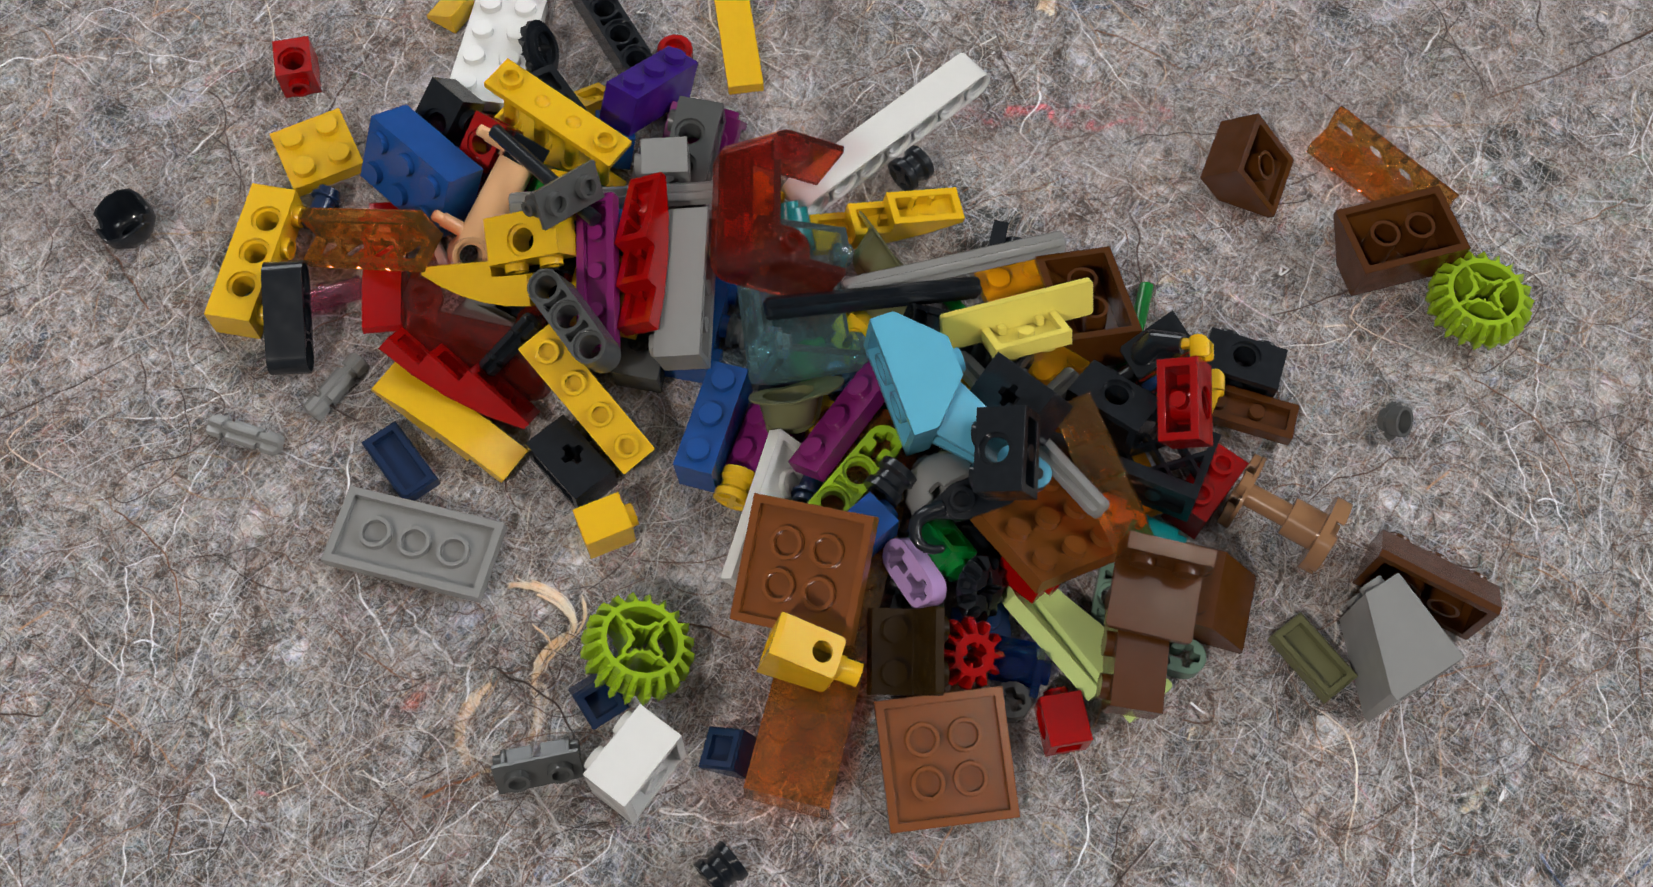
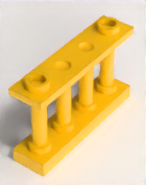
[484,58,632,187]

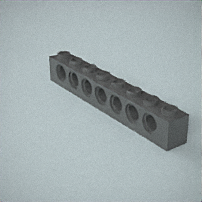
[611,96,726,393]

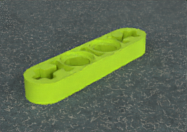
[808,425,902,511]

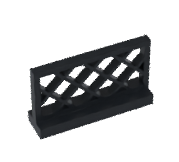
[1050,416,1221,522]

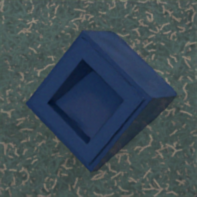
[568,674,630,730]
[698,726,759,779]

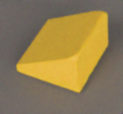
[427,0,474,34]

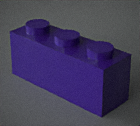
[599,46,698,137]

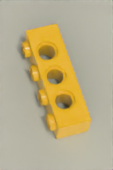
[204,183,307,339]
[518,324,655,474]

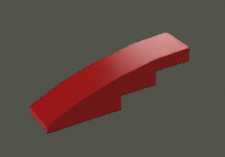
[614,172,669,336]
[362,202,410,334]
[378,327,541,429]

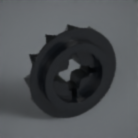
[518,20,559,72]
[956,555,1008,622]

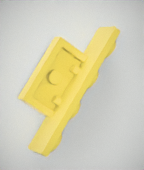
[939,277,1093,361]

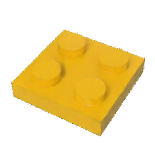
[270,108,363,197]

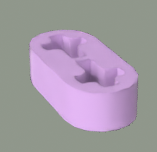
[882,537,947,608]

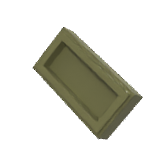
[1267,612,1358,704]

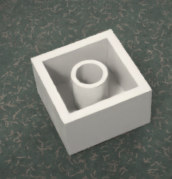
[583,704,687,824]

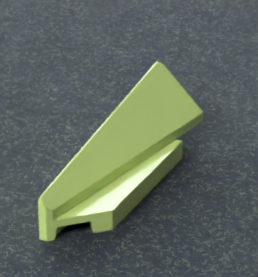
[1002,582,1173,723]

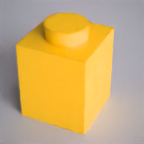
[572,492,639,559]

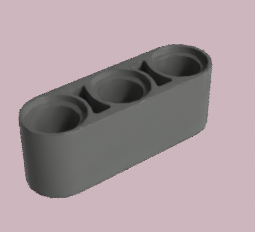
[527,268,621,374]

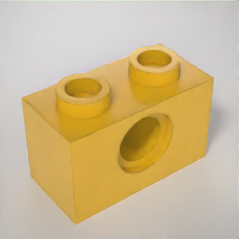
[483,211,576,275]

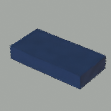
[361,421,440,501]

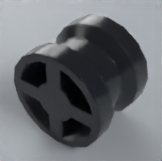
[888,145,934,191]
[863,455,917,508]
[693,841,749,887]

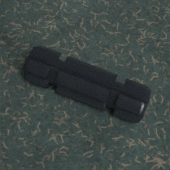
[479,312,542,377]

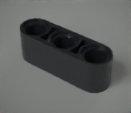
[261,260,314,375]

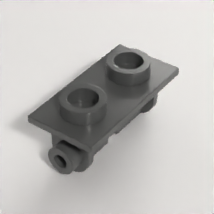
[521,159,605,231]
[491,736,584,794]

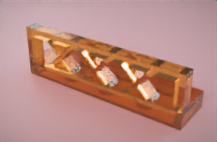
[1306,106,1459,208]
[300,207,443,272]

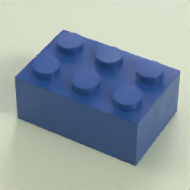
[360,104,483,241]

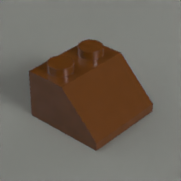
[1200,113,1294,218]
[1185,542,1256,654]

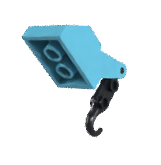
[864,311,1052,555]

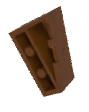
[1096,588,1170,720]

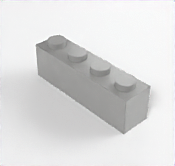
[649,207,719,371]

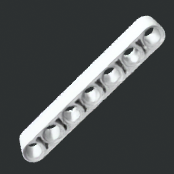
[781,53,990,215]

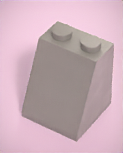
[1339,573,1465,722]

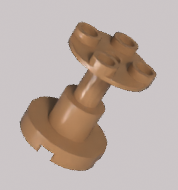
[1217,453,1353,574]

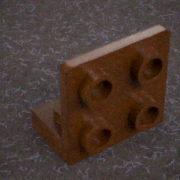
[1104,530,1217,645]

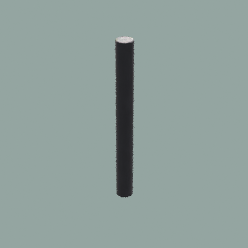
[489,124,602,226]

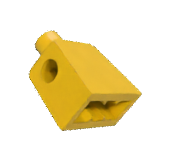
[756,612,864,692]

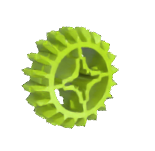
[1424,251,1535,351]
[580,592,695,706]

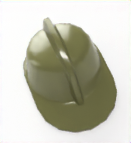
[852,211,904,275]
[748,376,844,434]

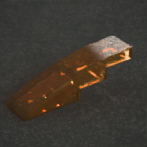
[1059,391,1155,555]

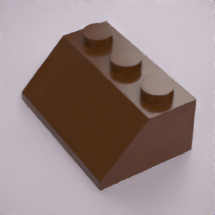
[1333,186,1471,296]
[1035,246,1142,366]
[1352,529,1502,640]

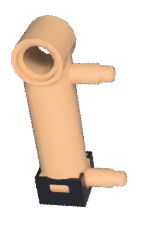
[431,124,550,264]

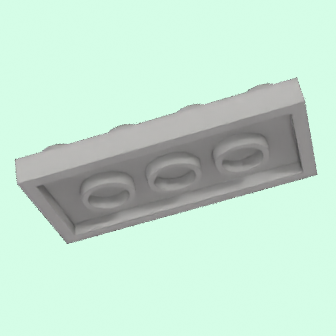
[321,485,507,603]

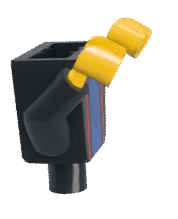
[1116,311,1225,398]

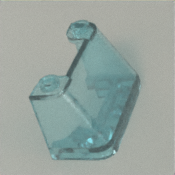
[735,216,869,386]

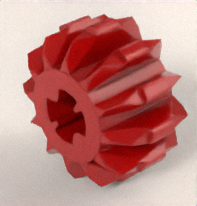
[944,616,1005,690]

